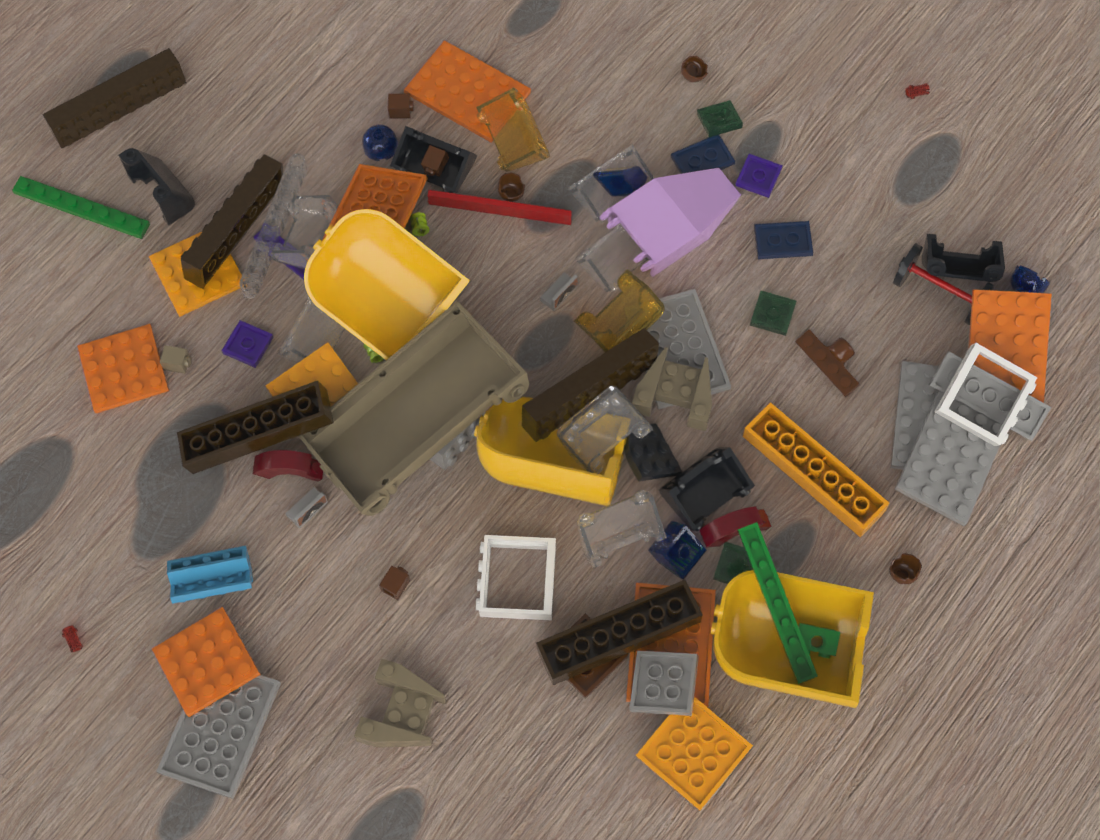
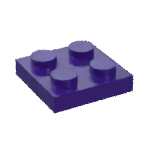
[735,154,783,198]
[221,320,274,368]

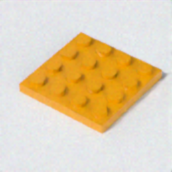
[149,232,246,317]
[265,342,358,407]
[635,697,753,811]

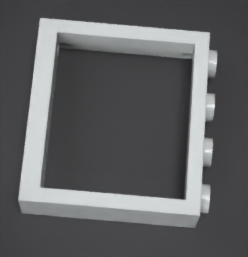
[934,343,1037,446]
[476,535,556,620]

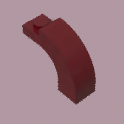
[252,450,323,482]
[699,506,772,548]

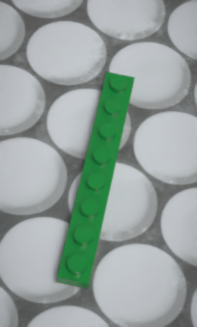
[12,176,150,239]
[737,522,818,684]

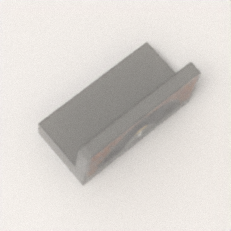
[540,272,578,311]
[285,487,328,529]

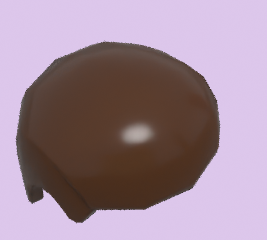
[681,56,708,83]
[497,172,525,202]
[889,553,922,584]

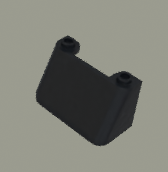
[390,126,477,193]
[118,148,195,225]
[922,234,1005,282]
[659,447,755,531]

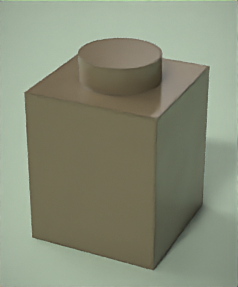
[160,345,192,374]

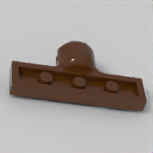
[795,329,860,397]

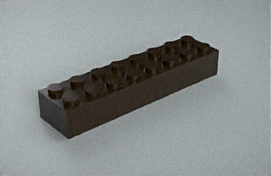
[42,48,187,149]
[181,154,284,289]
[522,328,659,442]
[177,380,334,474]
[536,580,703,685]

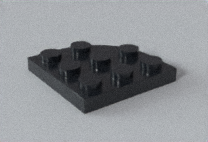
[624,423,683,482]

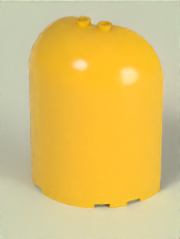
[304,209,470,360]
[474,397,631,506]
[710,570,874,708]

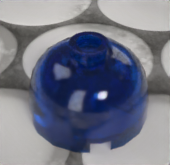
[362,124,398,161]
[1010,265,1050,293]

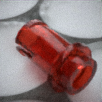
[905,83,930,99]
[62,625,83,653]

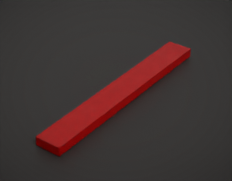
[427,190,572,225]

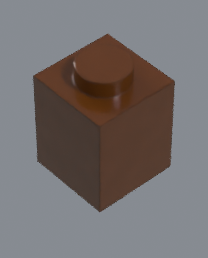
[388,94,414,119]
[421,145,449,177]
[379,566,410,600]

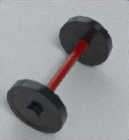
[893,243,995,325]

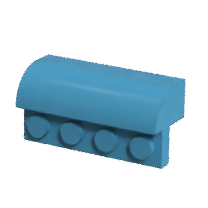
[167,546,253,604]

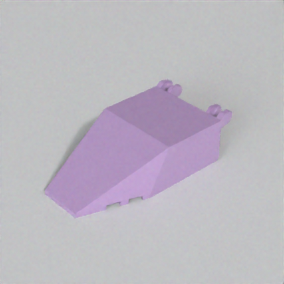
[600,168,741,277]

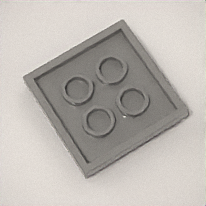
[630,651,699,716]

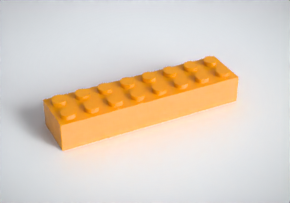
[743,402,890,538]

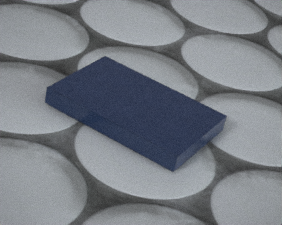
[671,133,735,174]
[754,221,813,259]

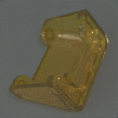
[476,88,550,172]
[574,269,665,353]

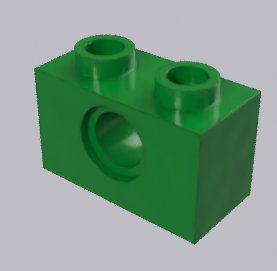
[798,623,840,659]

